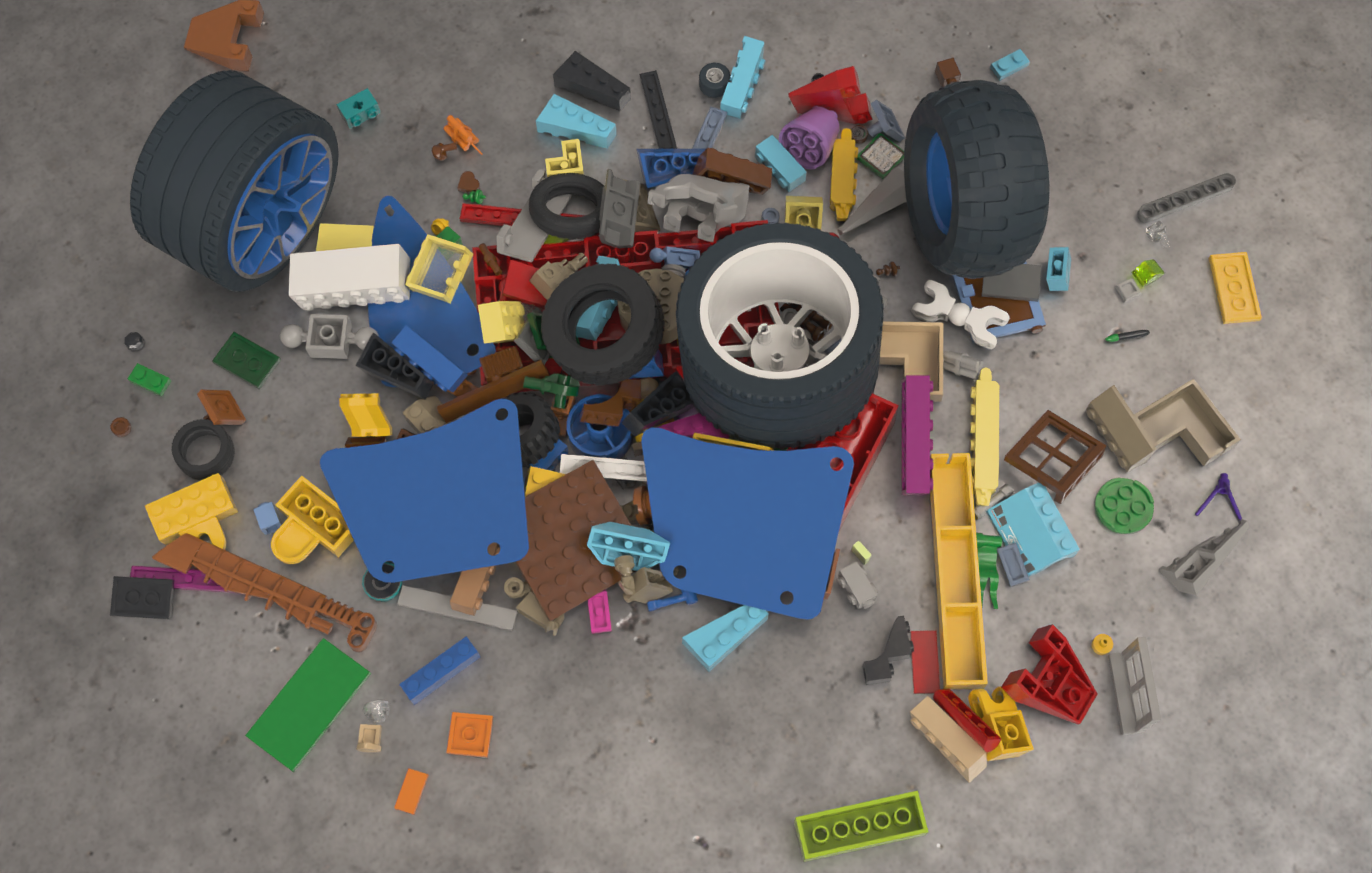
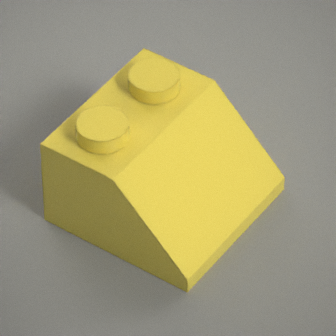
[785,196,823,229]

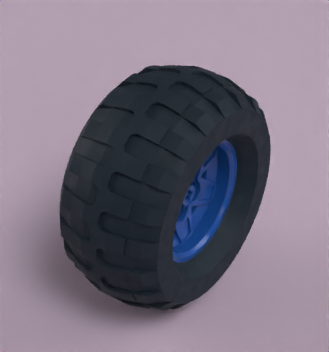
[904,80,1050,279]

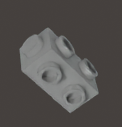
[837,561,878,609]

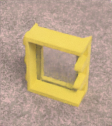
[405,234,473,304]

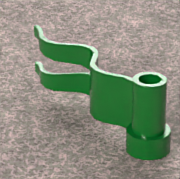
[976,532,1002,609]

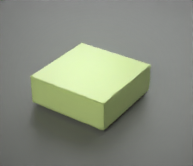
[851,541,871,565]

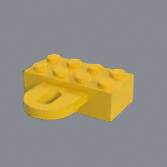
[145,473,238,550]

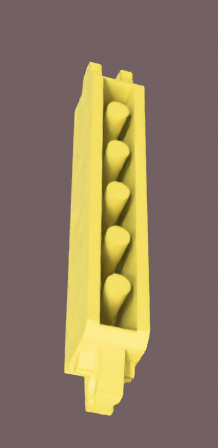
[969,368,999,506]

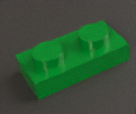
[127,363,171,396]

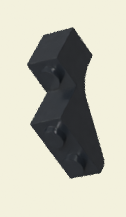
[862,615,914,685]

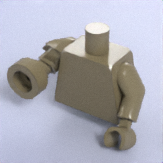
[614,555,679,604]
[504,577,564,636]

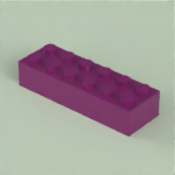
[901,375,933,495]

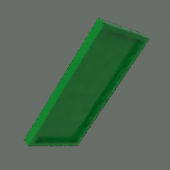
[245,638,371,772]

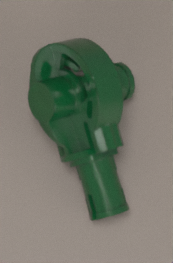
[523,374,580,409]

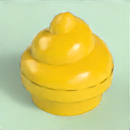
[431,218,449,236]

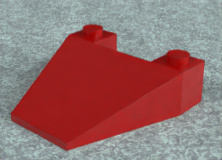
[788,66,873,124]
[1001,624,1098,724]

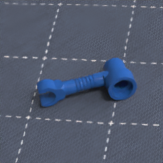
[647,590,698,611]

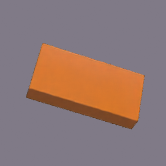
[394,768,429,815]

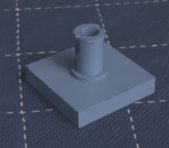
[867,99,905,142]

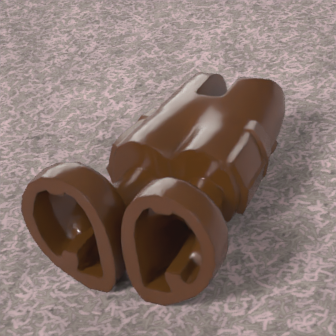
[780,302,833,343]

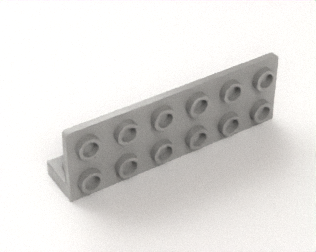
[497,169,572,262]

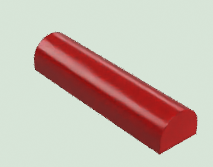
[933,689,1001,752]

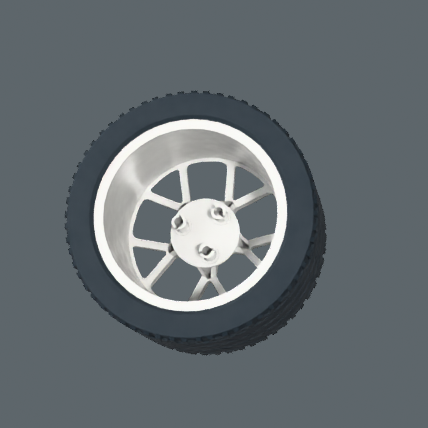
[676,223,884,449]

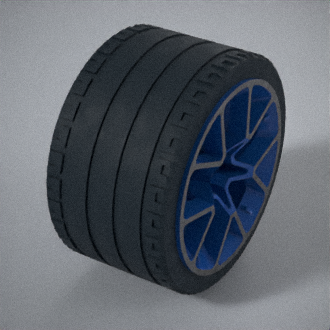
[130,70,339,292]

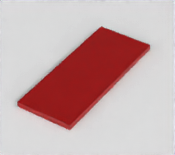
[910,630,940,694]

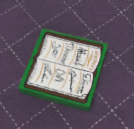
[856,133,904,179]

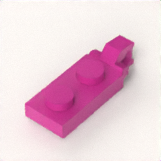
[588,589,612,634]

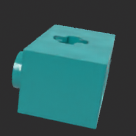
[336,88,381,129]

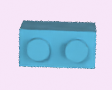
[1047,247,1071,291]

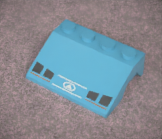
[986,483,1080,577]

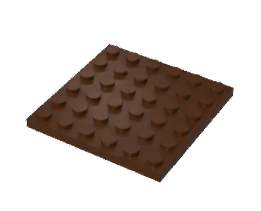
[515,460,636,621]

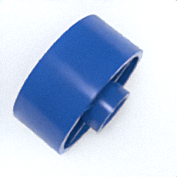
[566,394,633,459]

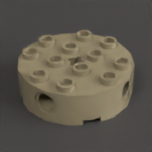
[617,269,684,345]

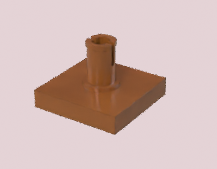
[197,389,246,425]

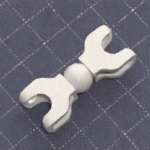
[911,280,1010,349]

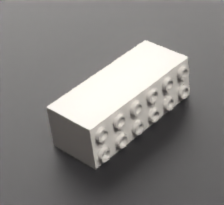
[289,244,410,311]

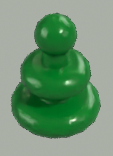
[462,189,486,205]

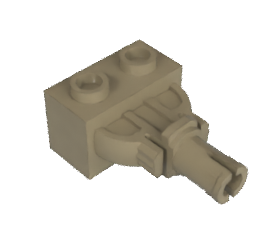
[530,253,588,300]

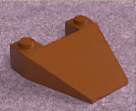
[184,0,264,72]

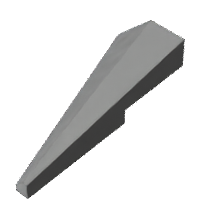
[837,167,906,235]
[1159,519,1249,596]

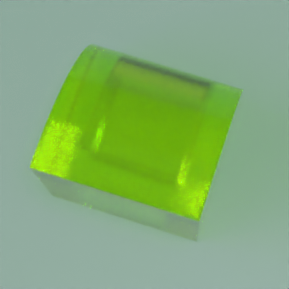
[1131,259,1165,287]

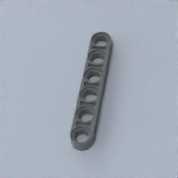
[1137,173,1236,223]

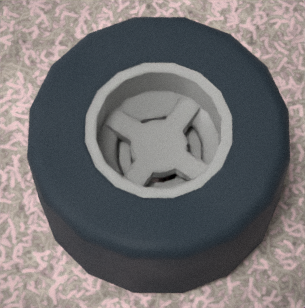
[699,62,731,98]

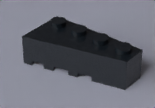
[553,51,631,111]
[355,332,434,400]
[622,370,695,436]

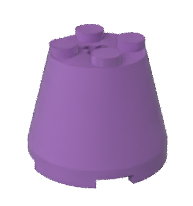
[779,106,840,170]

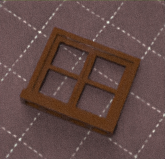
[1004,410,1107,504]

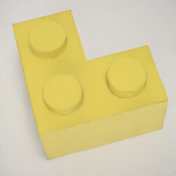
[545,139,584,177]

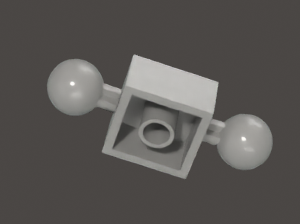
[280,314,379,359]

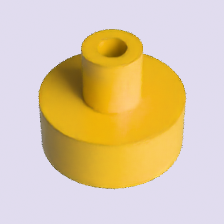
[1091,634,1113,655]

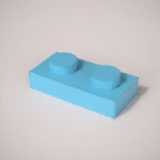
[990,49,1030,80]

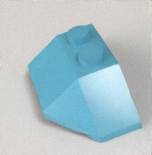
[587,522,670,571]

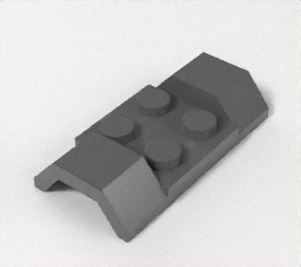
[599,169,640,249]

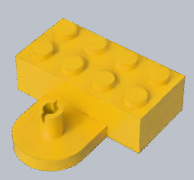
[271,476,354,564]

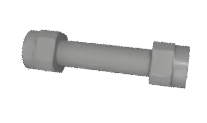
[974,484,1014,520]

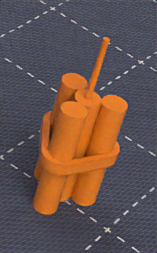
[443,115,483,155]

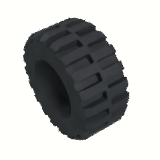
[495,392,560,468]

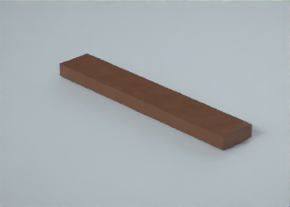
[437,360,550,423]

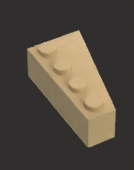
[910,696,987,783]

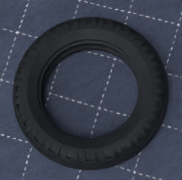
[529,173,604,239]

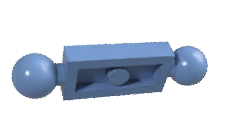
[650,246,700,269]

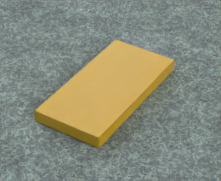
[1209,252,1262,324]

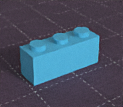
[755,135,807,192]

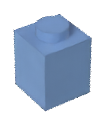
[253,502,282,535]

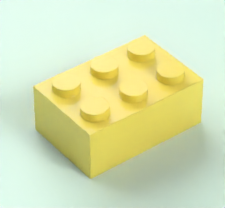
[478,301,525,344]

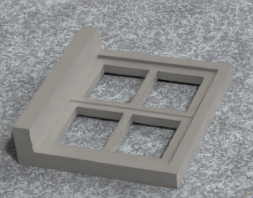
[1108,637,1161,735]

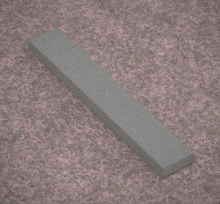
[397,585,518,631]

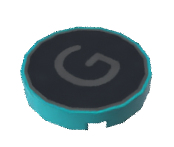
[362,562,403,602]

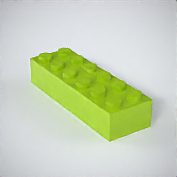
[794,790,928,862]

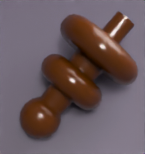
[876,261,900,276]

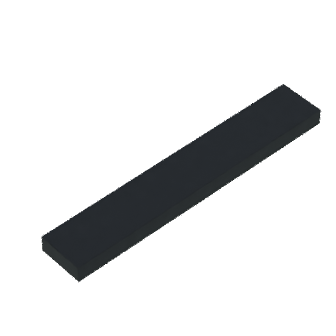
[639,70,677,149]

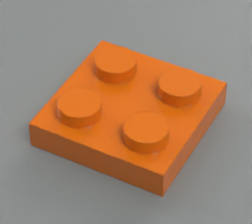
[446,712,494,758]

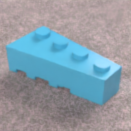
[720,36,766,119]
[536,94,617,149]
[576,256,620,341]

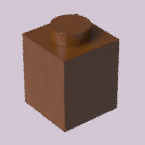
[935,57,961,87]

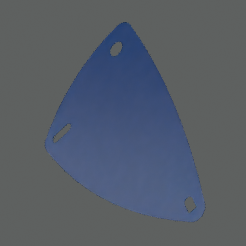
[368,196,496,387]

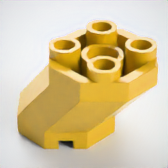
[339,393,392,437]

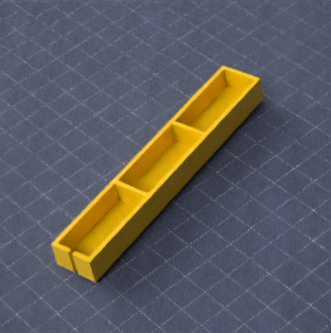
[930,453,988,690]

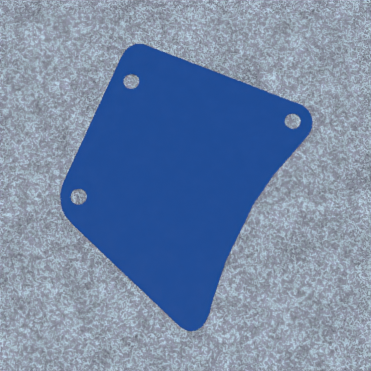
[320,399,529,582]
[641,427,854,620]

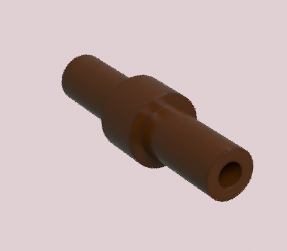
[479,243,502,276]

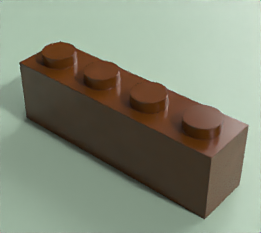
[692,148,772,195]

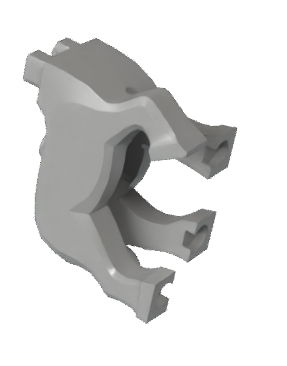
[647,174,750,242]

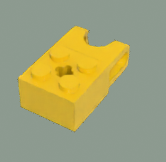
[968,686,1034,761]

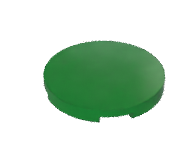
[1095,477,1154,534]

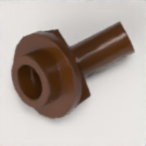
[432,143,457,161]

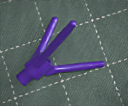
[1195,473,1242,520]

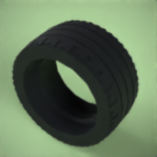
[171,419,235,480]

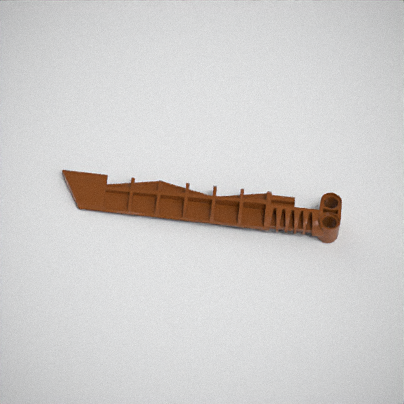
[152,533,377,652]

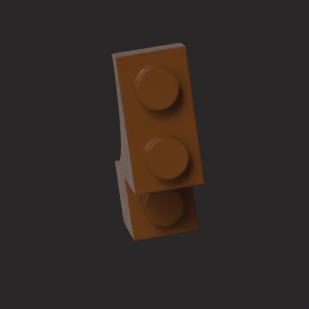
[580,379,641,426]

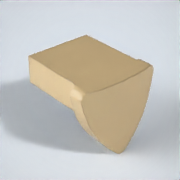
[356,724,382,752]

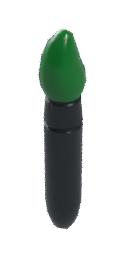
[1105,330,1150,342]

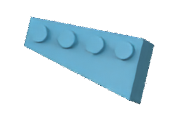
[682,605,769,672]

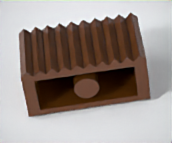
[479,346,523,383]

